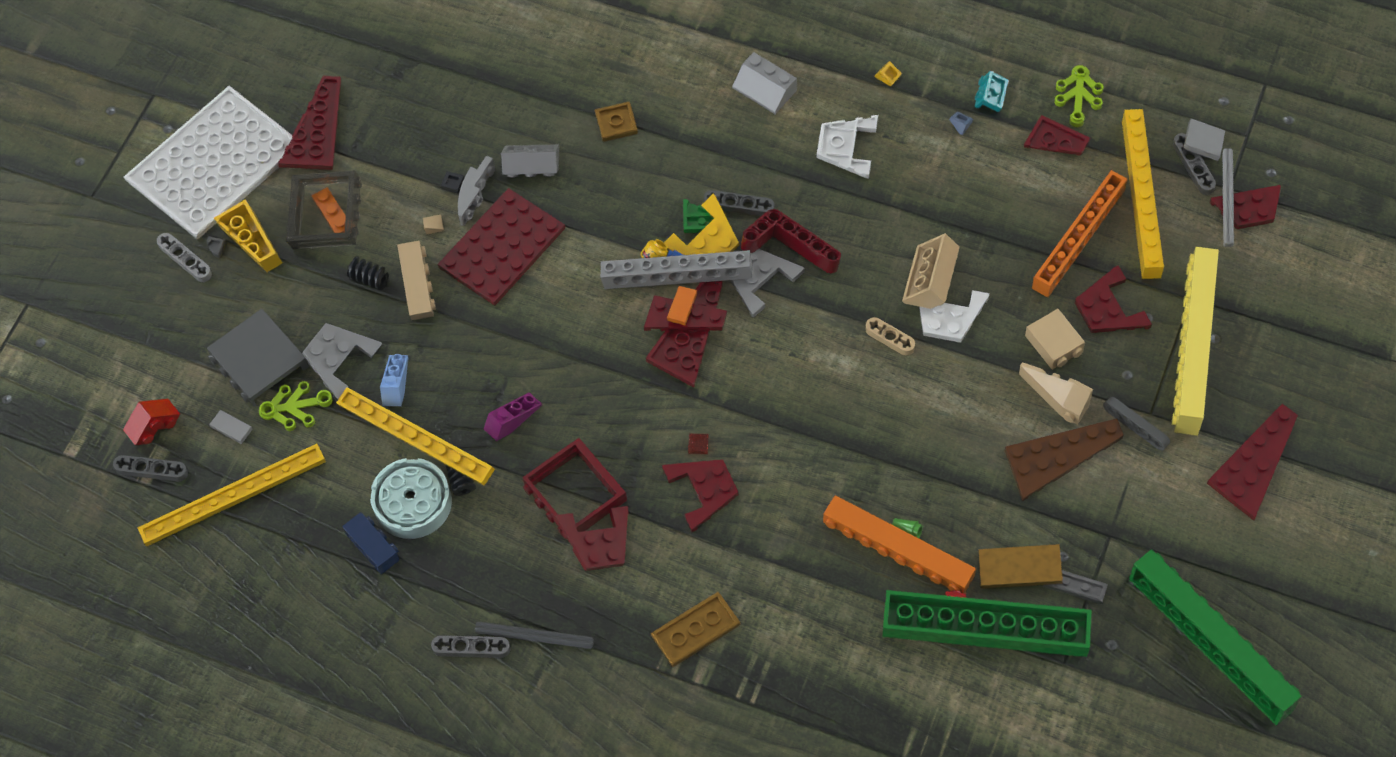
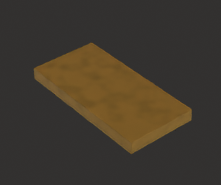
[979,544,1063,589]
[651,592,741,667]

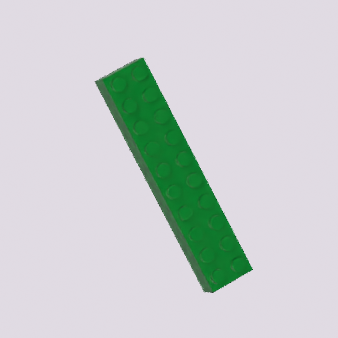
[1129,549,1302,726]
[882,590,1092,657]

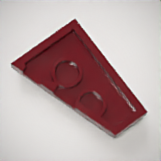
[1024,115,1090,156]

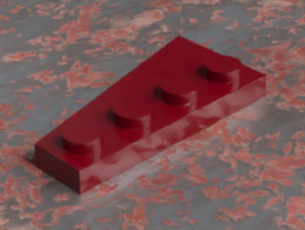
[644,295,727,331]

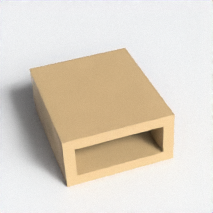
[1025,309,1085,369]

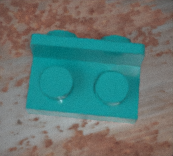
[975,71,1009,112]

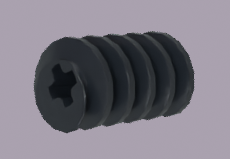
[347,256,389,290]
[446,465,476,496]

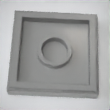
[1183,119,1225,161]

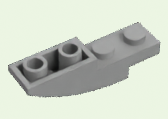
[458,156,495,226]

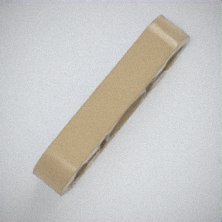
[866,317,915,356]

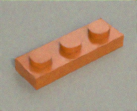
[311,187,354,238]

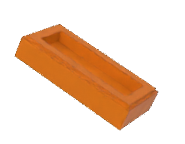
[667,286,697,325]

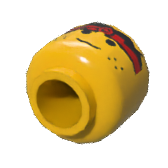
[641,239,668,258]

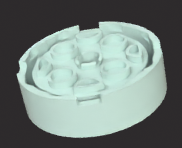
[370,458,452,539]

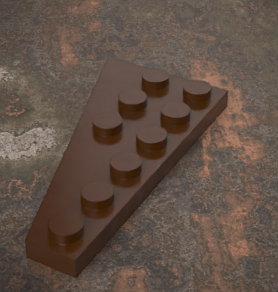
[1005,418,1123,501]

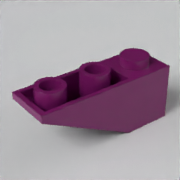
[484,393,542,441]

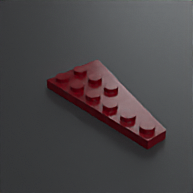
[646,281,723,388]

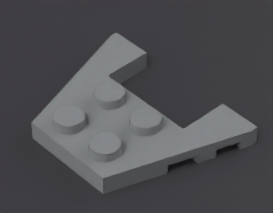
[730,249,805,318]
[302,323,382,401]

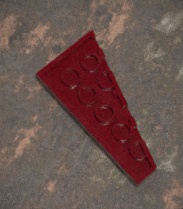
[278,76,341,170]
[1207,403,1298,521]

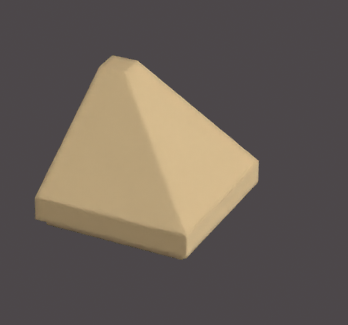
[423,214,444,235]

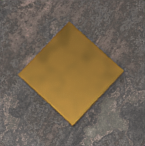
[595,102,638,142]

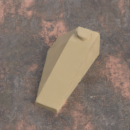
[1019,362,1093,425]

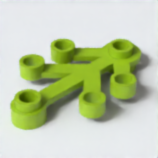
[1055,65,1104,128]
[259,381,333,431]

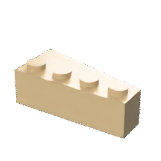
[397,241,436,320]

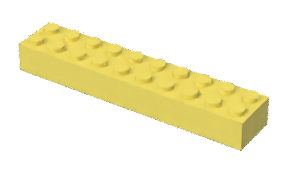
[1171,247,1219,436]

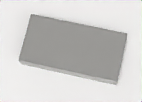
[209,410,253,444]

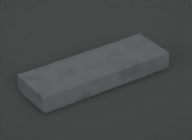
[1043,570,1108,605]

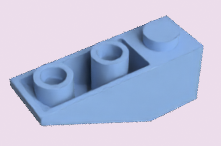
[380,354,408,406]

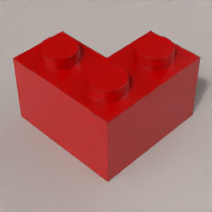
[123,398,180,446]

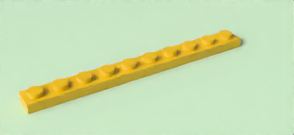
[336,387,495,486]
[138,444,326,547]

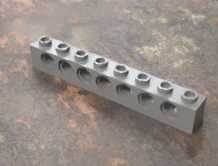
[600,250,753,289]

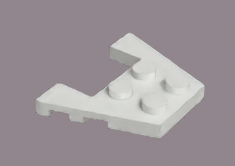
[817,115,878,178]
[919,290,989,342]

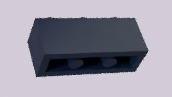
[342,512,399,574]

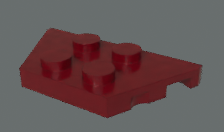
[1210,185,1281,229]

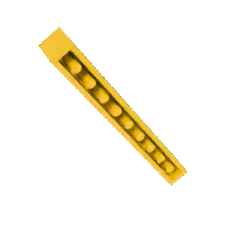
[1122,109,1164,279]

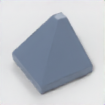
[949,112,973,135]

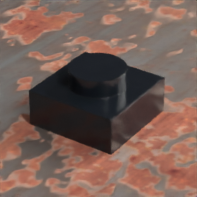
[441,171,464,194]

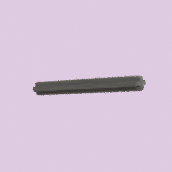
[475,621,594,649]

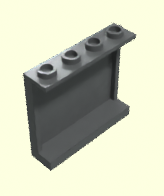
[207,309,309,407]

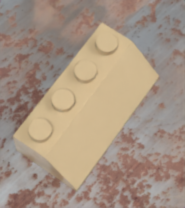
[902,233,959,309]

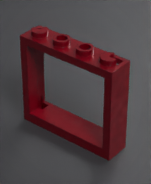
[522,438,627,537]

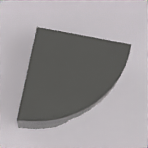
[207,236,227,258]

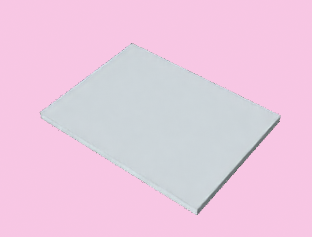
[124,86,292,240]

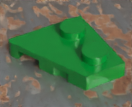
[683,199,714,233]

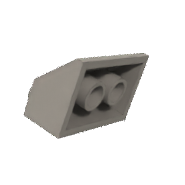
[732,52,797,114]
[501,144,559,177]

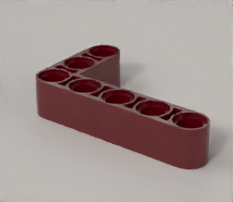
[741,209,841,273]

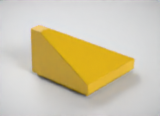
[875,61,902,86]

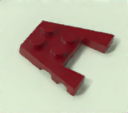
[1074,265,1152,333]
[662,459,739,532]
[554,506,628,571]

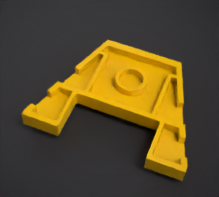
[664,194,740,255]

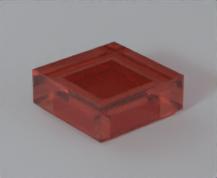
[688,433,709,454]

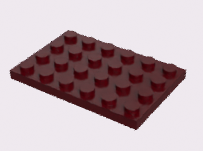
[437,188,565,306]

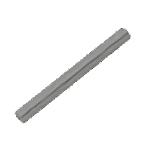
[1223,148,1234,247]

